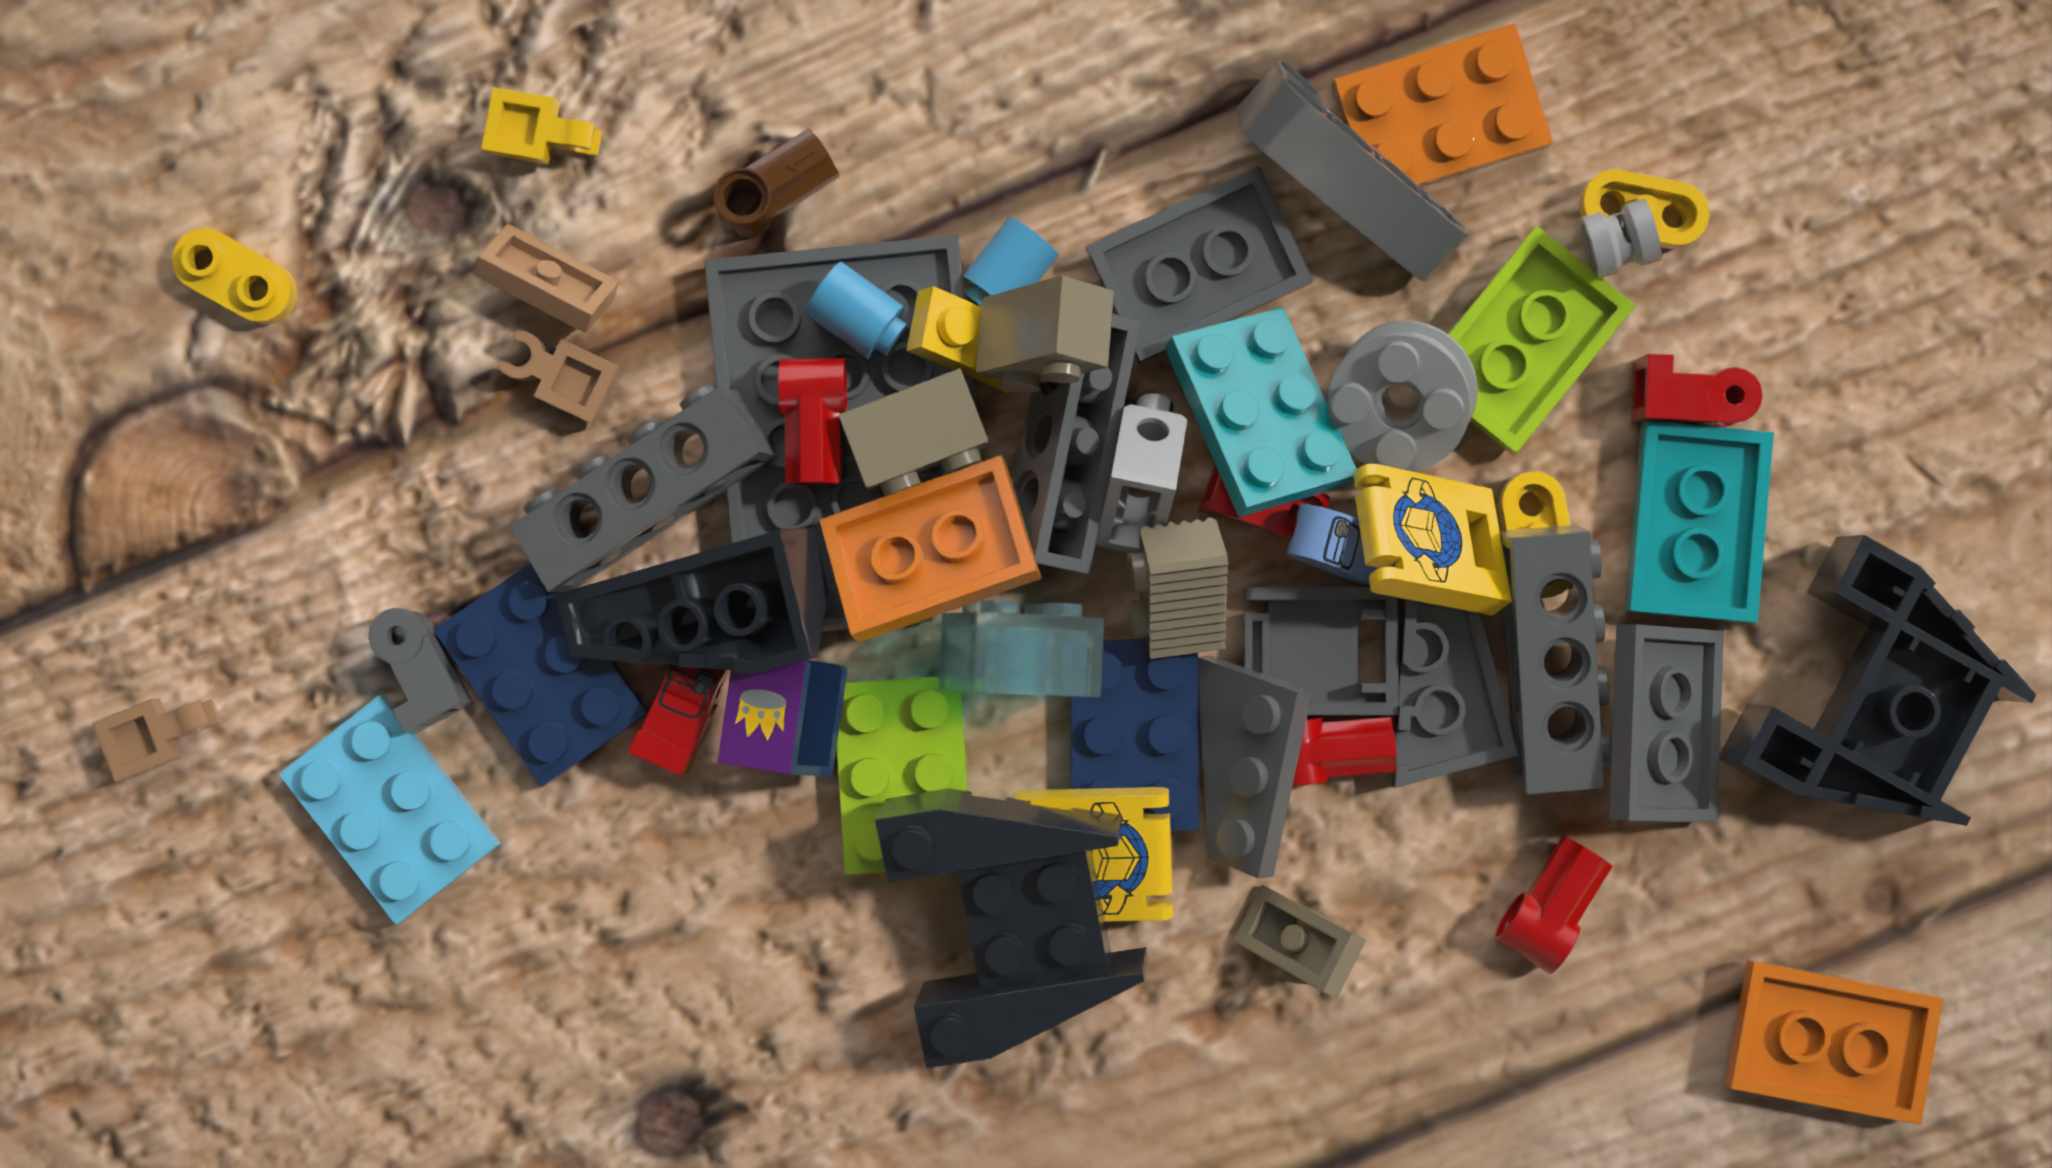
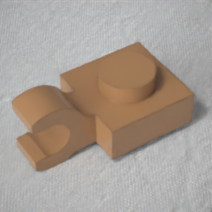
[92,698,221,782]

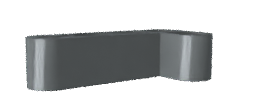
[1236,60,1469,281]

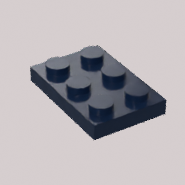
[434,563,649,787]
[1070,639,1199,831]

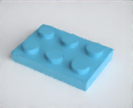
[279,695,501,925]

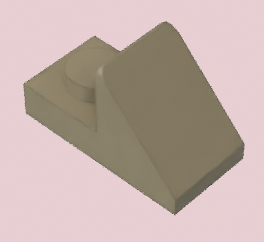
[1233,884,1366,998]

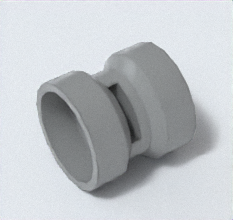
[1580,199,1662,279]

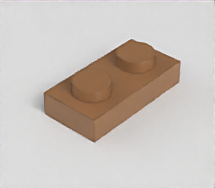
[473,224,619,333]

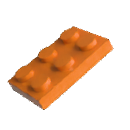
[1331,23,1553,187]
[819,455,1042,643]
[1724,959,1944,1125]

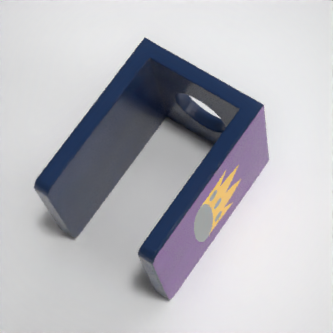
[717,660,847,777]

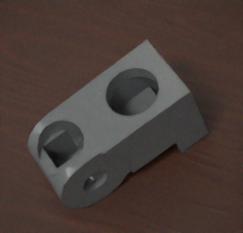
[368,608,474,733]

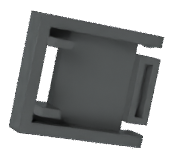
[1243,587,1399,715]

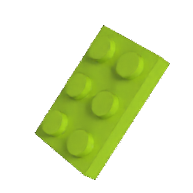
[1448,226,1636,455]
[837,675,968,875]

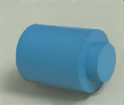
[962,216,1059,307]
[804,262,908,359]

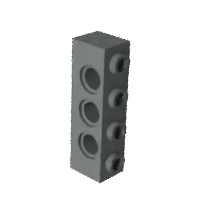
[1013,314,1141,574]
[509,385,778,592]
[1500,525,1612,794]

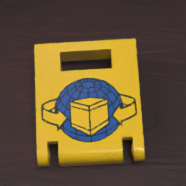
[1353,464,1512,615]
[1013,787,1174,921]

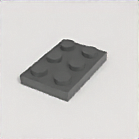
[1086,166,1313,364]
[1609,624,1724,822]

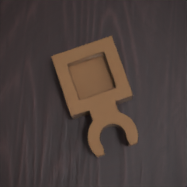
[498,330,622,425]

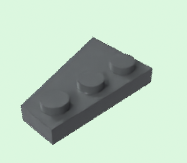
[1392,599,1519,788]
[1198,656,1312,879]

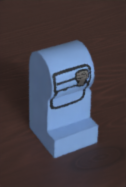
[1286,504,1395,585]

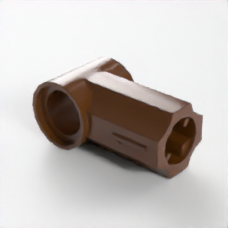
[714,128,840,238]

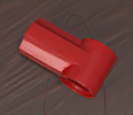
[778,358,847,486]
[1293,717,1397,786]
[1494,836,1613,974]

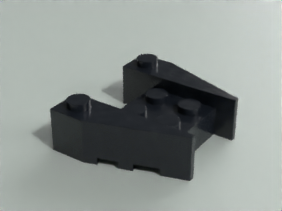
[1719,535,2037,826]
[875,788,1148,1068]

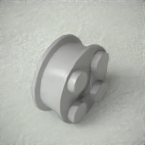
[1328,321,1478,472]

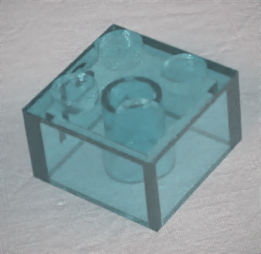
[939,600,1104,697]

